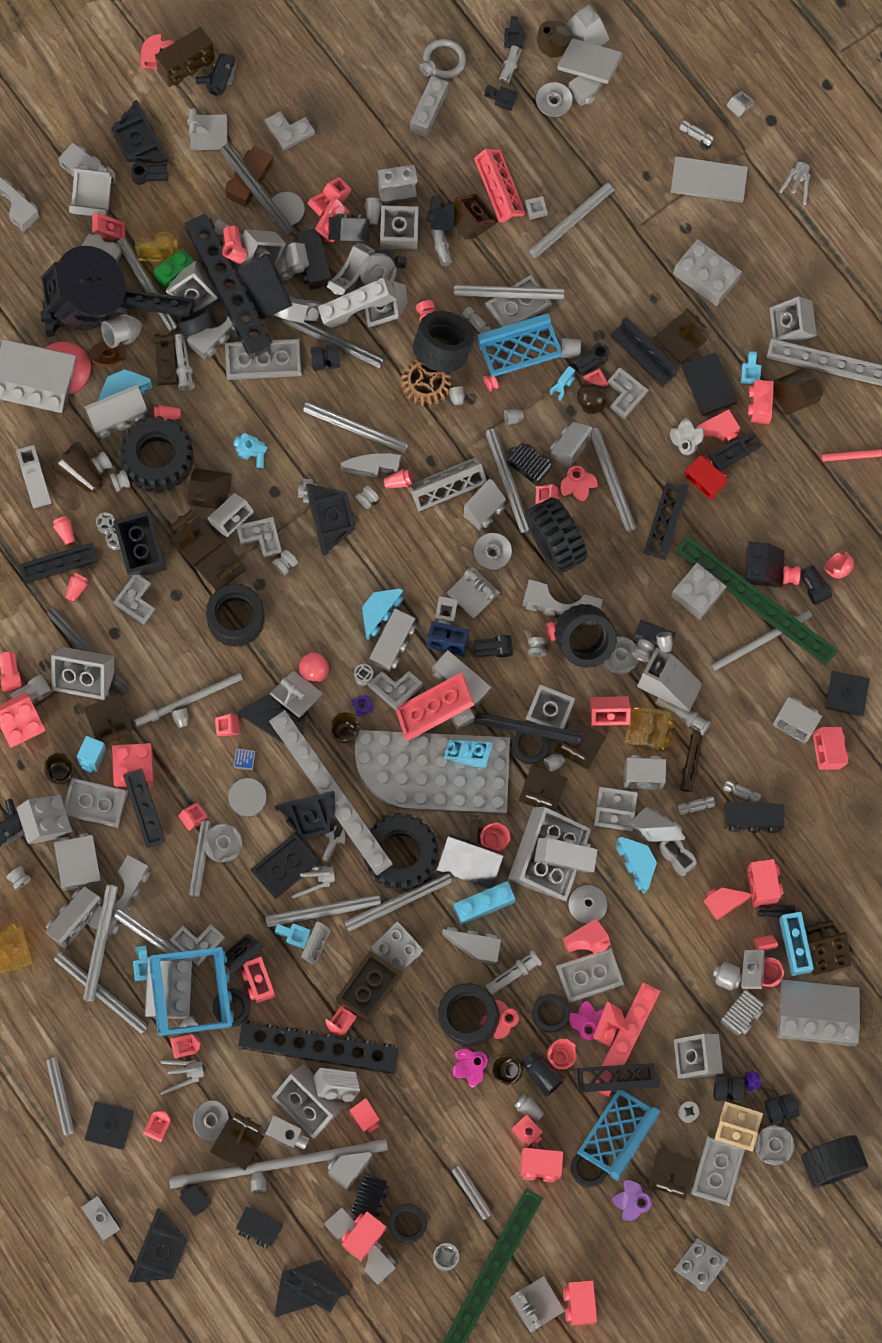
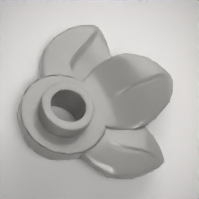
[670,418,704,455]

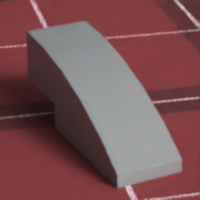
[341,454,401,479]

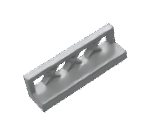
[407,457,487,512]

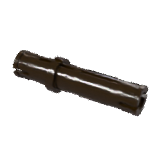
[680,734,703,792]

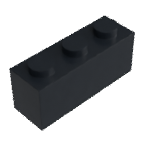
[294,228,331,290]
[724,802,784,833]

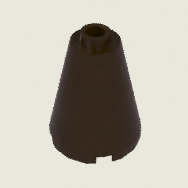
[537,21,573,58]
[51,441,103,493]

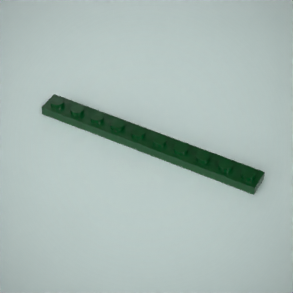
[676,536,838,666]
[442,1188,543,1343]

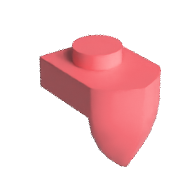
[325,1006,357,1036]
[170,1034,201,1059]
[143,1110,170,1142]

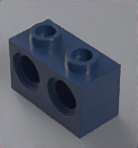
[427,621,469,657]

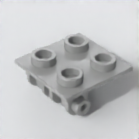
[447,567,500,619]
[371,921,424,972]
[674,1238,729,1292]
[510,1276,565,1333]

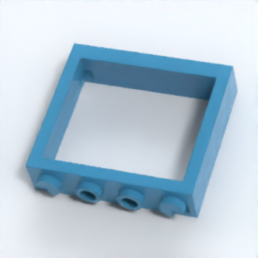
[149,947,234,1036]

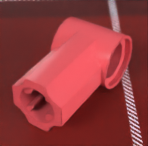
[222,226,247,264]
[0,652,22,692]

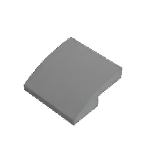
[594,786,638,831]

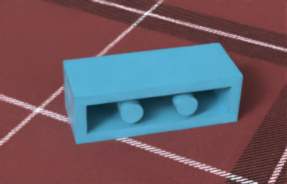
[453,881,515,925]
[779,912,814,976]

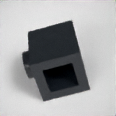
[179,1184,210,1217]

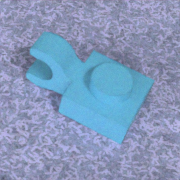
[741,351,761,384]
[550,366,575,401]
[275,923,311,949]
[133,945,148,981]

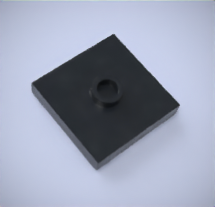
[825,671,870,716]
[224,934,263,973]
[84,1101,134,1150]

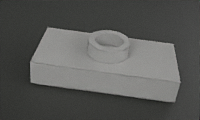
[301,922,331,965]
[741,950,765,989]
[81,1196,120,1241]

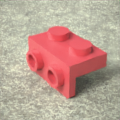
[315,199,350,242]

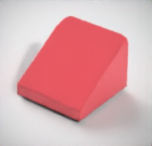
[536,484,559,505]
[215,714,240,737]
[179,802,208,831]
[754,935,778,952]

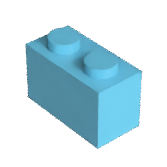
[77,736,107,773]

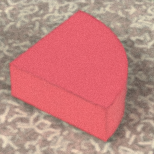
[583,368,608,388]

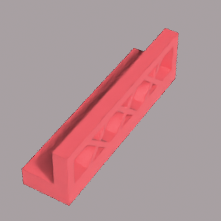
[474,149,526,223]

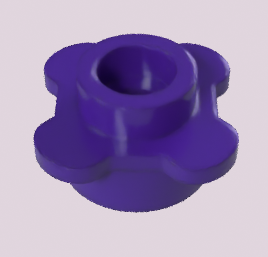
[352,695,374,717]
[744,1070,761,1092]

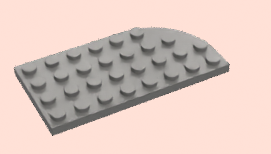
[355,730,510,814]

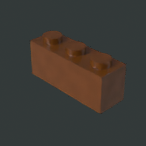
[225,146,273,207]

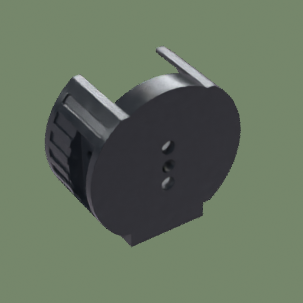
[41,246,126,330]

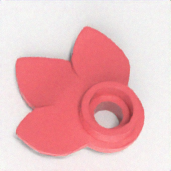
[561,465,598,502]
[480,1000,519,1039]

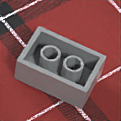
[673,239,742,306]

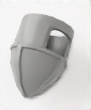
[101,315,142,348]

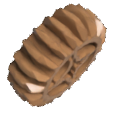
[401,359,451,407]

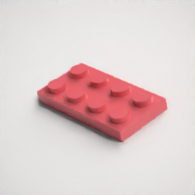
[396,672,475,741]

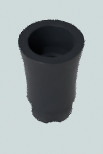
[521,1051,566,1097]

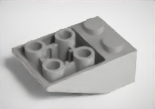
[637,647,702,712]

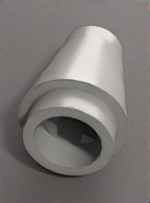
[364,198,382,226]
[514,1094,544,1122]

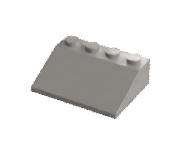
[0,339,77,413]
[508,807,591,901]
[777,979,860,1047]

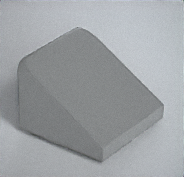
[727,90,755,117]

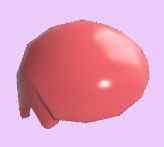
[824,552,854,579]
[298,653,330,682]
[479,822,511,851]
[762,957,784,987]
[547,1038,577,1070]

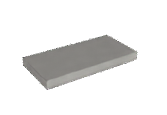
[670,156,748,203]
[225,339,302,380]

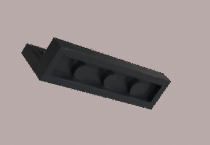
[611,317,678,388]
[643,483,688,560]
[577,1063,660,1092]

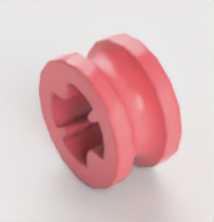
[484,374,499,392]

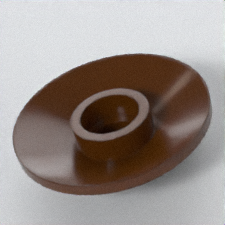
[89,341,127,366]

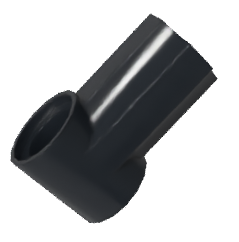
[131,162,168,185]
[572,343,609,375]
[800,565,832,605]
[474,635,513,658]

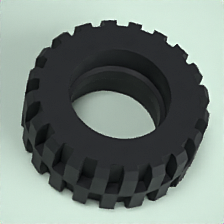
[120,416,194,492]
[526,497,588,573]
[364,813,438,891]

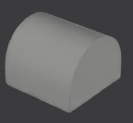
[561,338,581,358]

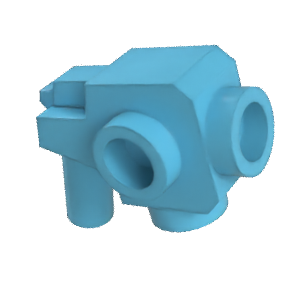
[233,433,268,468]

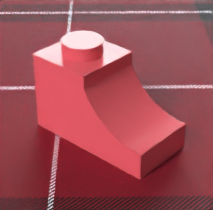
[696,409,740,442]
[563,919,611,954]
[350,1098,380,1134]

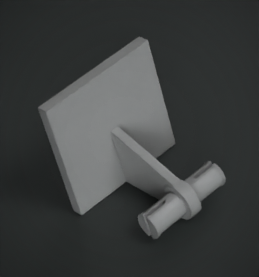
[187,109,227,151]
[270,671,323,718]

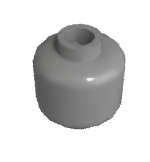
[713,962,742,991]

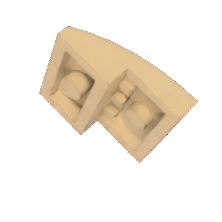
[714,1101,763,1152]

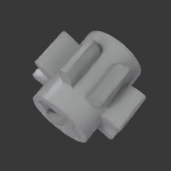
[298,479,318,503]

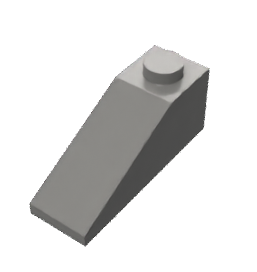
[568,76,603,106]

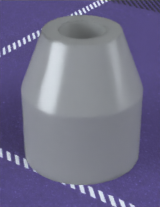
[448,386,465,406]
[504,409,524,425]
[656,632,673,653]
[172,708,189,728]
[543,754,565,772]
[179,1014,200,1035]
[250,1172,267,1193]

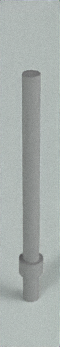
[711,610,812,671]
[134,673,243,727]

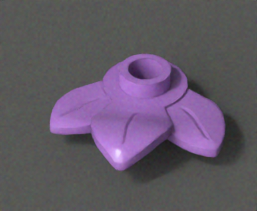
[612,1180,652,1221]

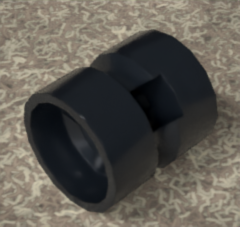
[310,344,340,371]
[713,1075,744,1103]
[764,1093,800,1125]

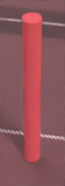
[821,449,882,462]

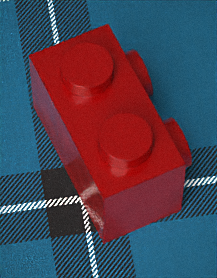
[684,455,729,501]

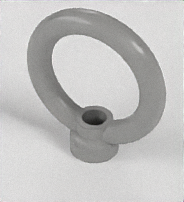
[420,39,466,78]

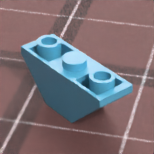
[98,370,152,401]
[362,589,404,640]
[444,740,493,768]
[616,837,657,894]

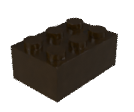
[155,26,215,87]
[336,951,402,1024]

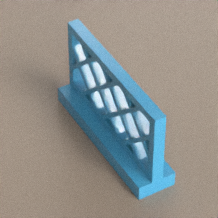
[477,313,563,377]
[577,1090,660,1181]

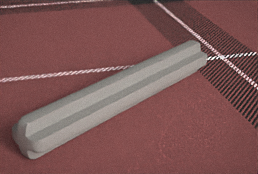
[189,821,212,897]
[113,908,181,954]
[46,1057,74,1135]

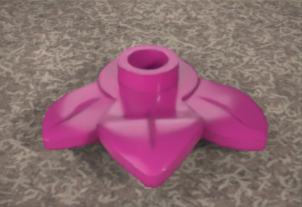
[569,1001,604,1040]
[452,1048,488,1087]

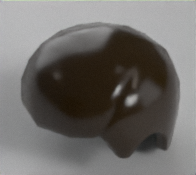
[577,383,606,414]
[330,712,360,744]
[44,753,74,785]
[491,1054,523,1085]

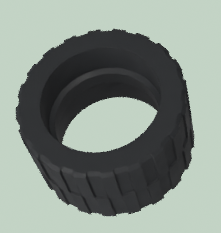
[413,311,474,372]
[206,584,265,647]
[554,604,617,668]
[438,983,500,1046]
[801,1135,868,1188]

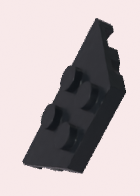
[111,100,168,162]
[305,484,355,555]
[238,694,306,745]
[274,791,335,839]
[128,1208,188,1283]
[275,1260,350,1317]

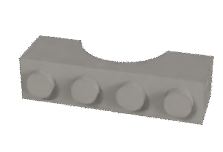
[0,177,39,232]
[318,278,397,329]
[187,295,255,360]
[522,580,603,626]
[89,855,150,937]
[324,1208,396,1286]

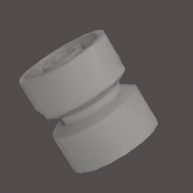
[433,1243,459,1271]

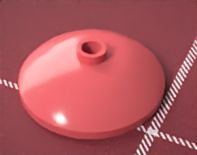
[46,341,92,395]

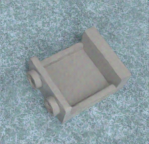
[69,164,113,216]
[378,165,417,205]
[54,833,102,891]

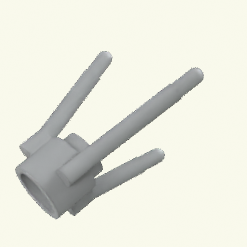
[779,162,811,205]
[291,865,335,898]
[160,1060,204,1095]

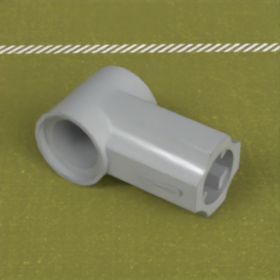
[10,675,52,702]

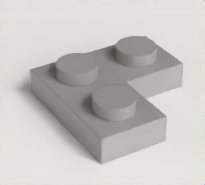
[265,111,315,152]
[608,367,649,419]
[237,517,282,558]
[113,575,156,626]
[368,671,423,710]
[170,924,225,967]

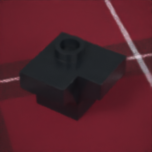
[427,196,455,230]
[40,301,67,337]

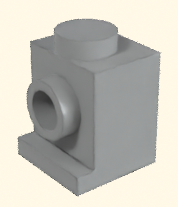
[435,596,458,625]

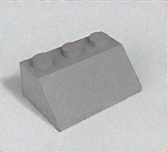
[85,385,149,438]
[51,647,114,700]
[45,887,103,949]
[145,957,192,1020]
[272,1064,345,1139]

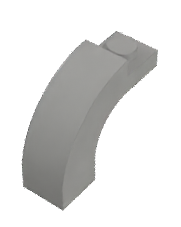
[327,241,375,296]
[274,296,322,323]

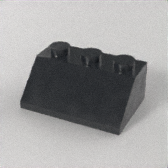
[113,511,167,575]

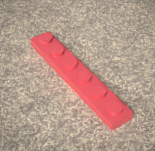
[595,982,661,1097]

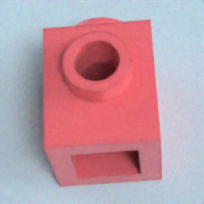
[511,1115,543,1148]

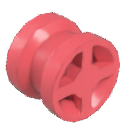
[783,565,800,585]

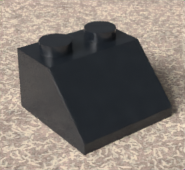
[744,541,785,588]

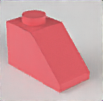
[704,888,751,920]

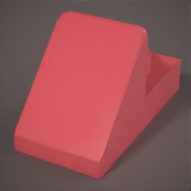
[92,213,125,241]
[593,1002,628,1047]

